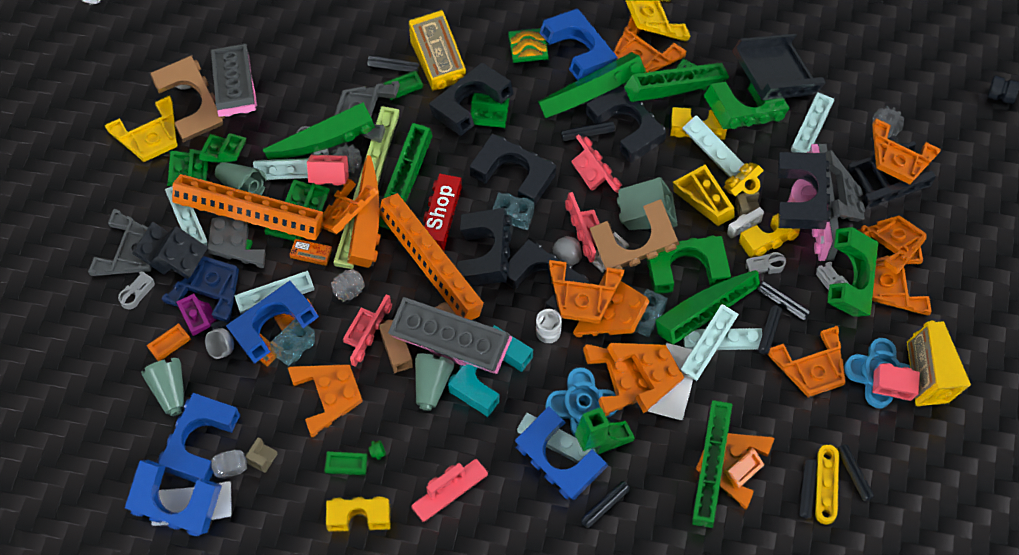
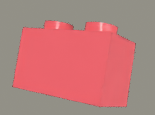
[307,155,349,185]
[872,363,920,401]

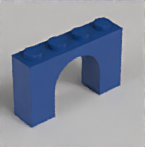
[540,9,617,80]
[226,280,319,364]
[158,393,240,483]
[515,406,608,500]
[125,460,222,536]

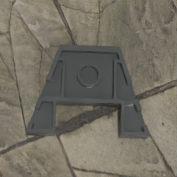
[334,81,400,143]
[825,150,865,222]
[88,209,152,276]
[208,216,266,268]

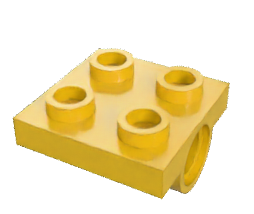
[723,163,764,196]

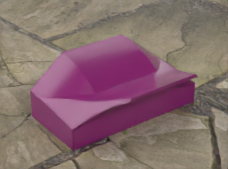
[177,294,217,336]

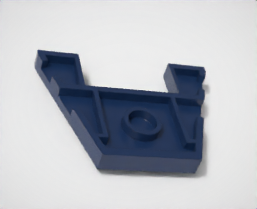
[162,256,239,323]

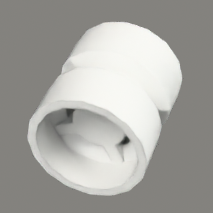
[536,309,562,343]

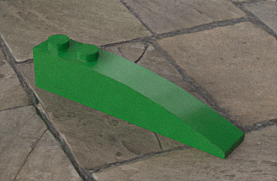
[538,52,646,118]
[624,63,729,102]
[263,102,375,159]
[379,123,433,231]
[655,270,760,345]
[693,400,732,528]

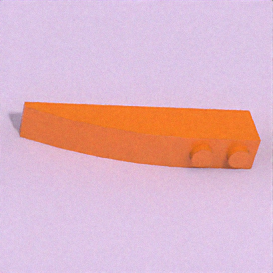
[347,155,380,268]

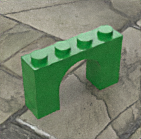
[704,82,789,130]
[828,227,878,317]
[646,236,731,294]

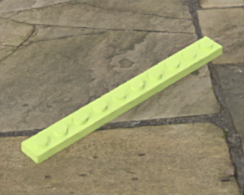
[334,106,400,269]

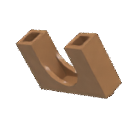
[151,56,225,142]
[590,199,680,270]
[379,302,456,373]

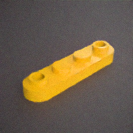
[815,445,839,524]

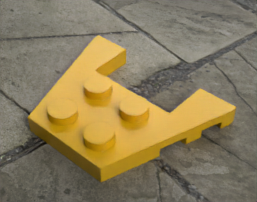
[626,0,691,41]
[105,96,178,162]

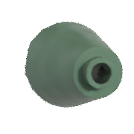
[215,162,267,195]
[415,354,455,411]
[141,358,185,416]

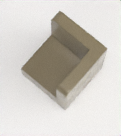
[735,191,759,217]
[245,437,277,473]

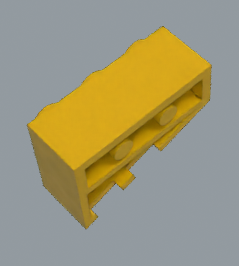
[673,165,735,226]

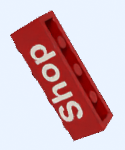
[424,173,462,251]

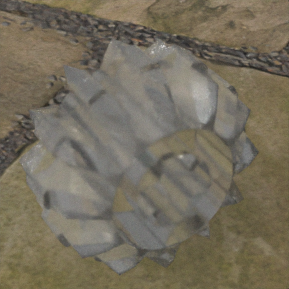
[872,106,904,138]
[332,143,362,174]
[331,269,365,302]
[211,450,247,478]

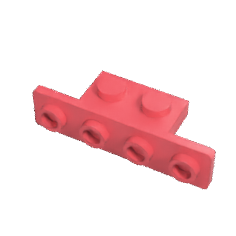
[571,134,622,193]
[565,192,600,262]
[343,294,392,367]
[412,459,488,522]

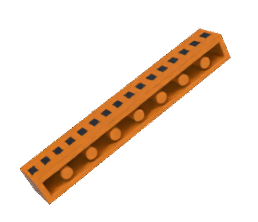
[172,174,323,240]
[379,193,484,320]

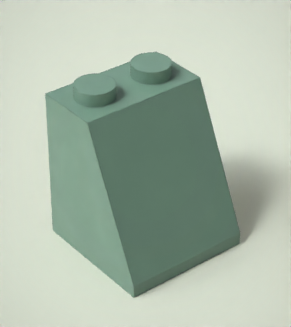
[617,177,677,230]

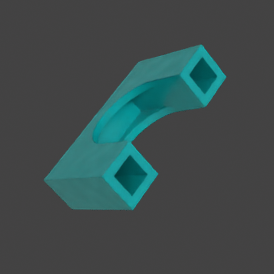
[448,325,533,417]

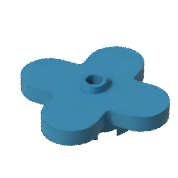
[844,338,910,408]
[546,368,617,437]

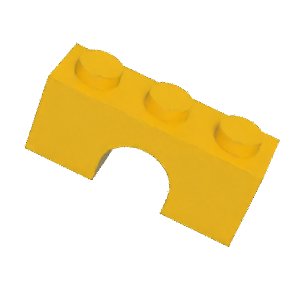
[670,107,727,140]
[739,214,800,258]
[326,497,390,531]

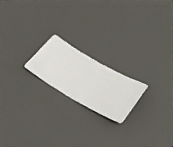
[648,343,693,420]
[151,481,231,526]

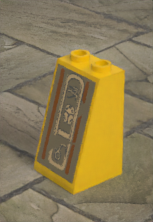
[409,10,466,91]
[907,321,971,406]

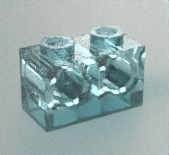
[492,192,534,230]
[635,289,668,338]
[270,319,315,366]

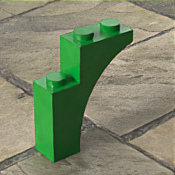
[575,407,635,454]

